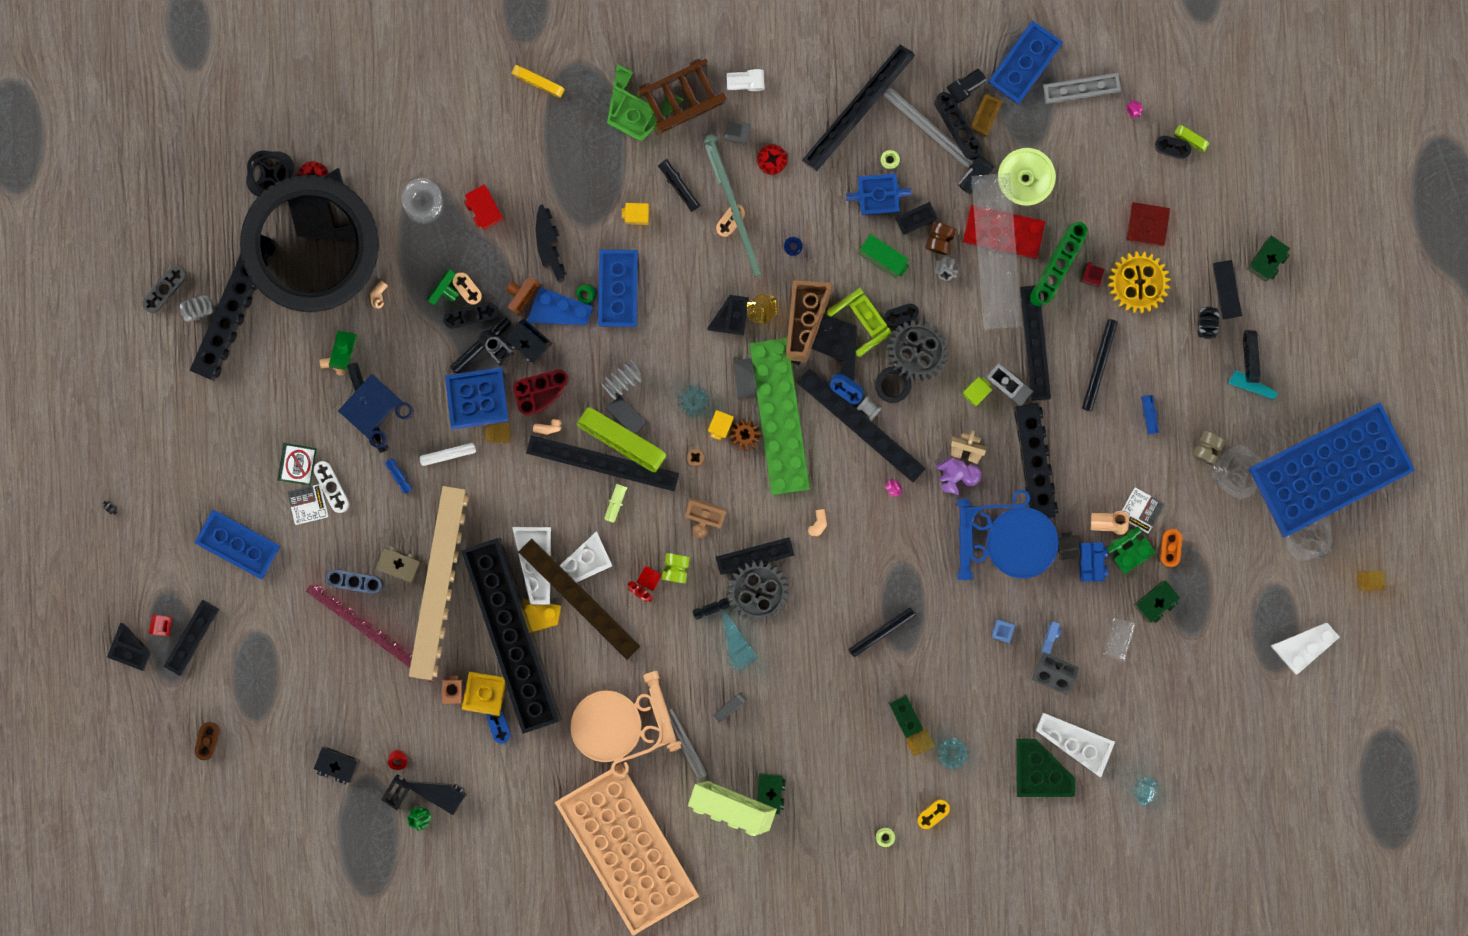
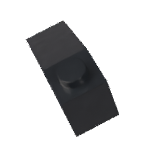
[405,780,467,815]

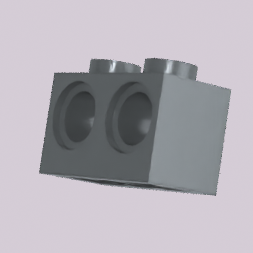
[1032,652,1079,695]

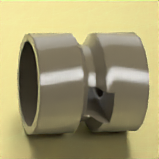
[1192,431,1226,466]

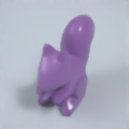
[936,457,982,495]

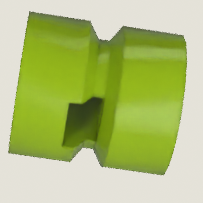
[662,553,690,584]

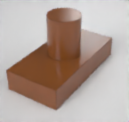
[506,276,540,316]

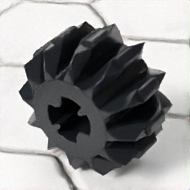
[1197,307,1219,339]

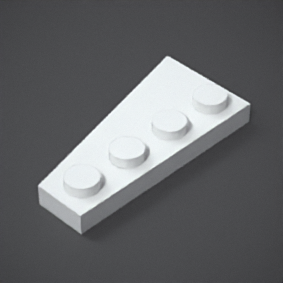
[1036,713,1115,778]

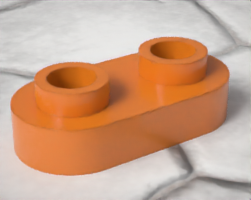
[1160,529,1182,567]

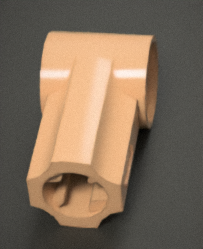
[1091,511,1129,535]

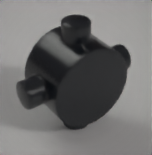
[103,501,117,515]

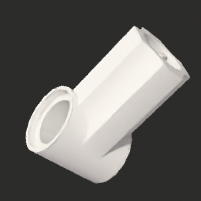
[727,69,765,91]

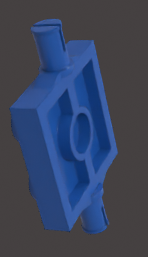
[846,174,912,216]

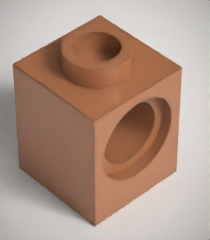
[442,676,463,704]

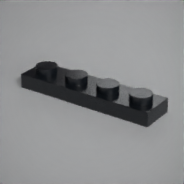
[716,537,795,575]
[163,600,220,676]

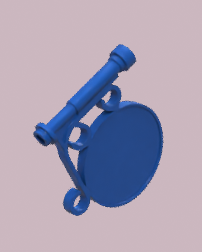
[955,490,1059,580]

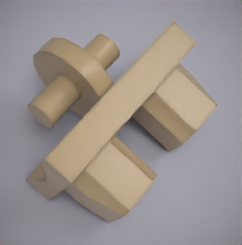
[951,430,986,464]

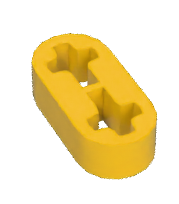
[917,799,950,829]

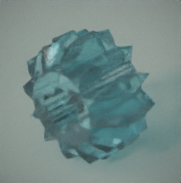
[677,385,709,417]

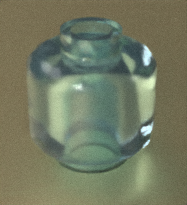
[1132,776,1160,806]

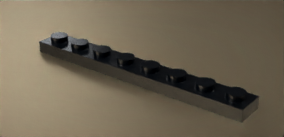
[802,45,915,171]
[797,369,926,483]
[526,435,679,492]

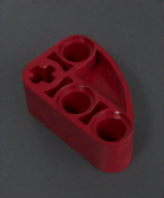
[513,369,569,416]

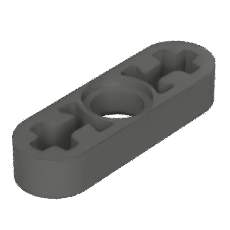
[142,266,187,313]

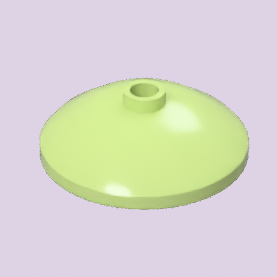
[998,148,1056,206]

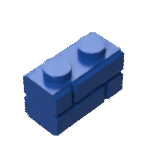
[1078,542,1108,582]

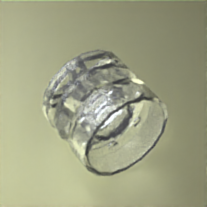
[401,178,444,224]

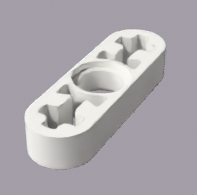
[314,461,349,513]

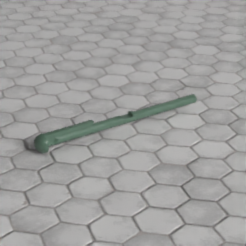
[704,135,762,277]

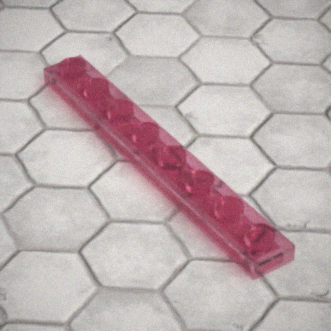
[306,584,435,682]

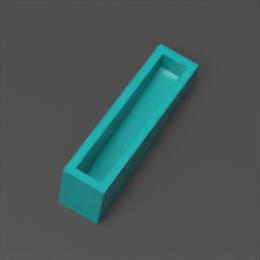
[1227,370,1278,400]

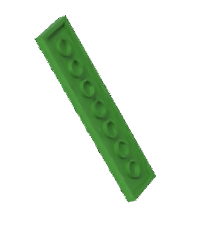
[750,338,810,495]

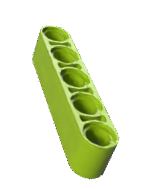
[576,407,666,472]

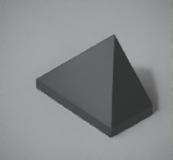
[733,358,757,399]

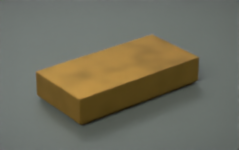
[970,93,1003,137]

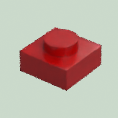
[149,614,172,636]

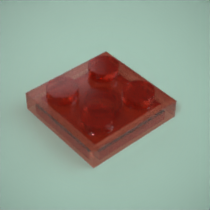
[1126,202,1170,247]

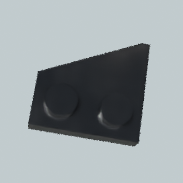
[707,295,749,336]
[107,623,151,671]

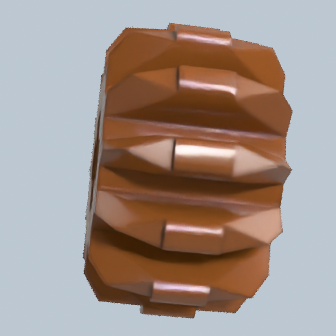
[729,419,761,451]

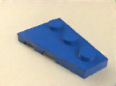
[527,287,594,325]

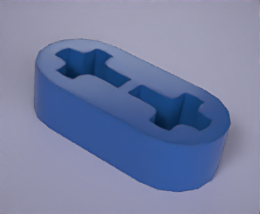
[830,374,864,404]
[487,710,511,744]

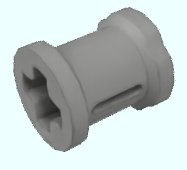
[857,396,882,421]

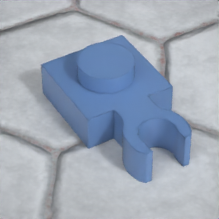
[1041,621,1061,654]

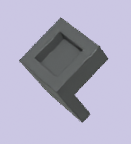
[724,122,751,145]

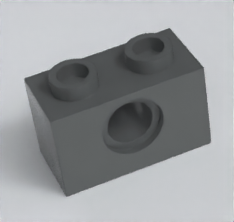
[986,363,1033,406]

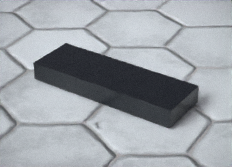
[1212,260,1242,320]

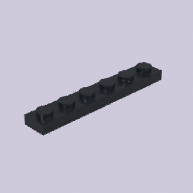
[1019,285,1051,401]

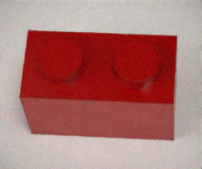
[464,184,504,231]

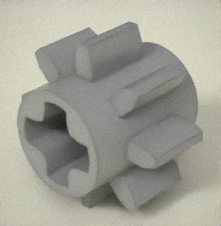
[935,257,959,281]

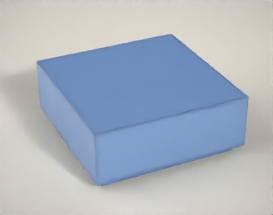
[991,619,1015,643]

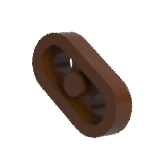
[195,722,220,760]

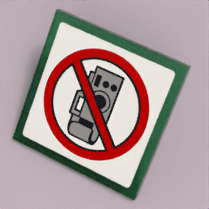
[277,443,317,486]

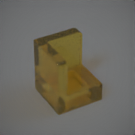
[747,294,778,324]
[486,423,511,443]
[1357,570,1386,591]
[905,728,934,756]

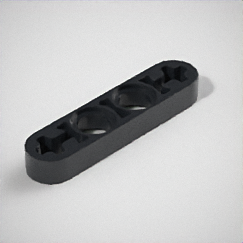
[934,92,982,160]

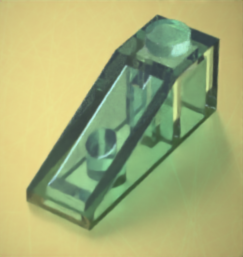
[722,611,758,672]

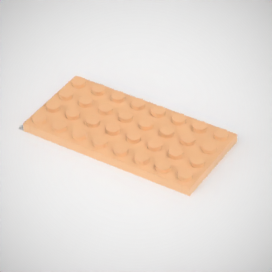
[555,763,699,936]

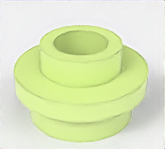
[881,150,900,169]
[876,828,895,847]

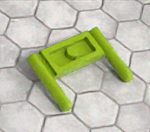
[827,287,892,357]

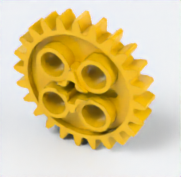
[1107,251,1171,314]

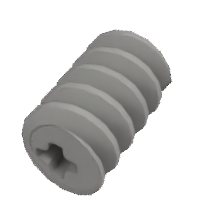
[601,359,642,400]

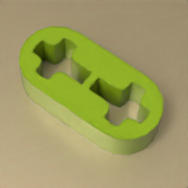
[1174,125,1209,152]

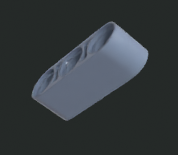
[326,570,384,594]

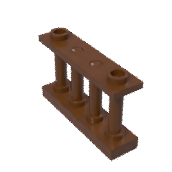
[636,59,727,135]

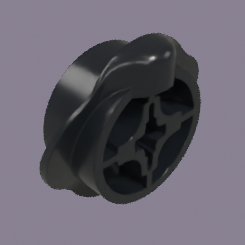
[246,150,295,196]

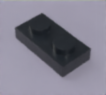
[895,202,938,235]

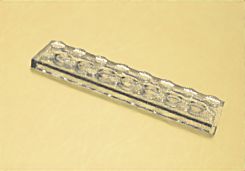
[971,173,1022,330]

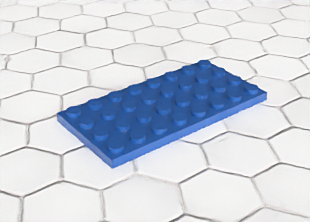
[1248,402,1415,538]

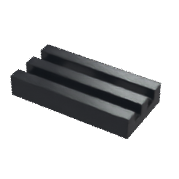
[381,774,413,810]

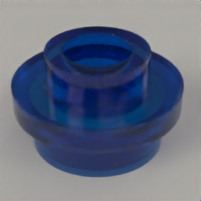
[784,237,803,256]

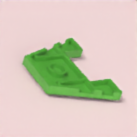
[607,65,684,142]

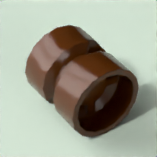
[925,222,956,255]

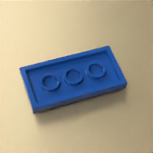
[988,20,1063,105]
[598,250,638,327]
[195,509,281,580]

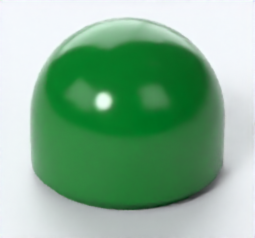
[576,284,596,304]

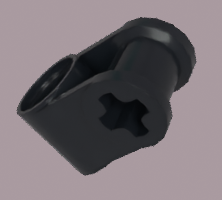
[479,330,514,366]

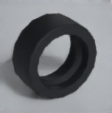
[875,367,912,403]

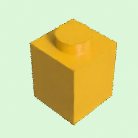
[622,203,649,225]
[708,410,734,441]

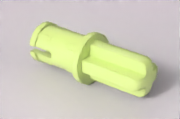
[604,484,627,523]

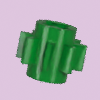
[407,806,431,831]

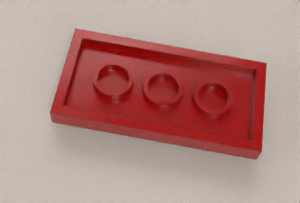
[962,205,1046,259]

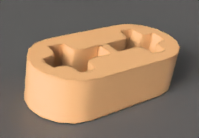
[716,204,745,238]
[453,273,482,305]

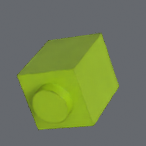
[961,377,992,407]

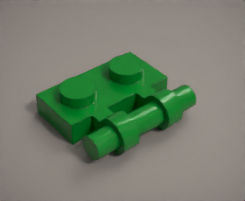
[1107,526,1156,575]

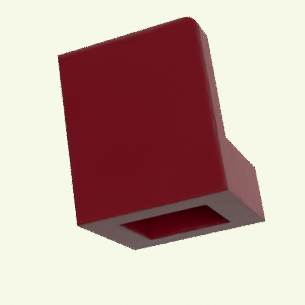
[1080,262,1105,288]

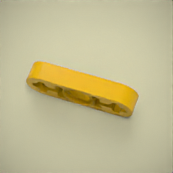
[511,65,565,98]

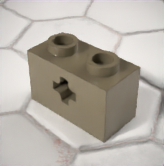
[376,546,422,583]

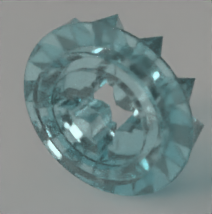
[937,738,968,769]

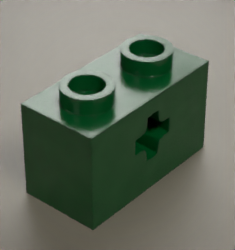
[1247,235,1290,282]
[1133,580,1180,623]
[888,694,924,739]
[757,773,786,814]

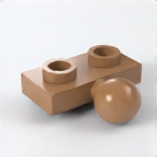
[685,498,727,538]

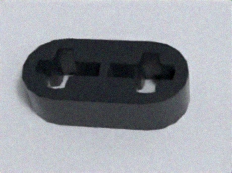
[1155,136,1191,159]
[883,304,919,327]

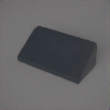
[606,395,646,434]

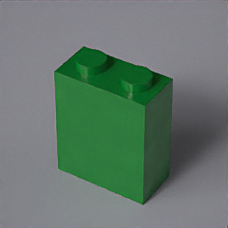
[858,234,909,279]

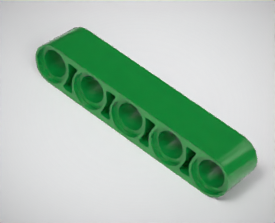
[1030,222,1088,306]

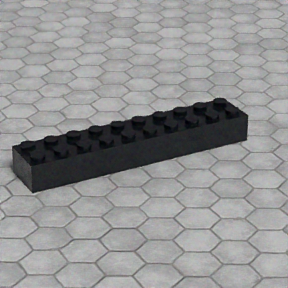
[461,538,562,734]

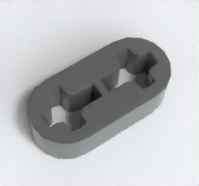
[713,692,747,723]

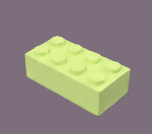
[688,781,777,836]

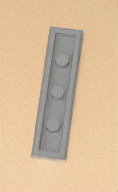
[1042,73,1121,104]

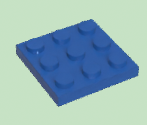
[445,367,509,430]

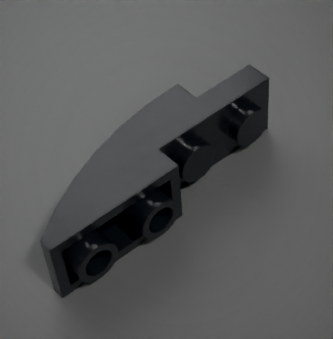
[536,204,567,283]

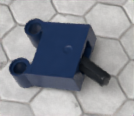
[338,363,414,449]

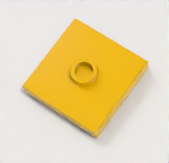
[462,671,506,716]

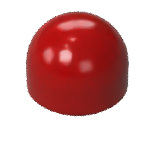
[388,750,407,770]

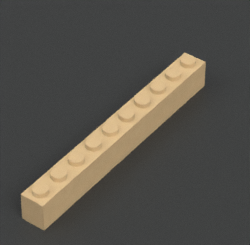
[409,486,469,681]

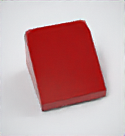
[636,566,662,591]

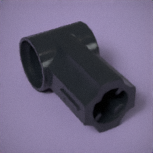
[947,68,987,104]
[957,155,994,195]

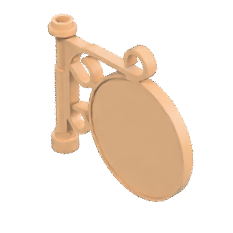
[571,671,682,777]

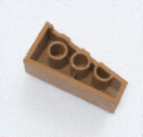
[786,280,833,362]

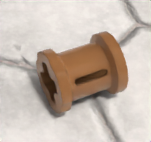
[687,449,704,467]

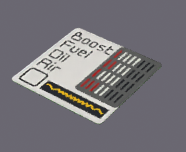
[288,484,328,525]
[1122,488,1164,533]

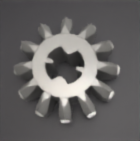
[180,295,214,322]

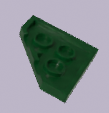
[1016,739,1075,797]

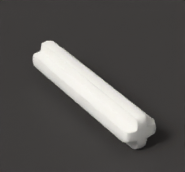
[420,443,476,466]

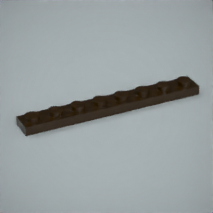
[518,538,641,660]

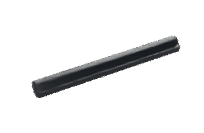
[1082,319,1118,412]

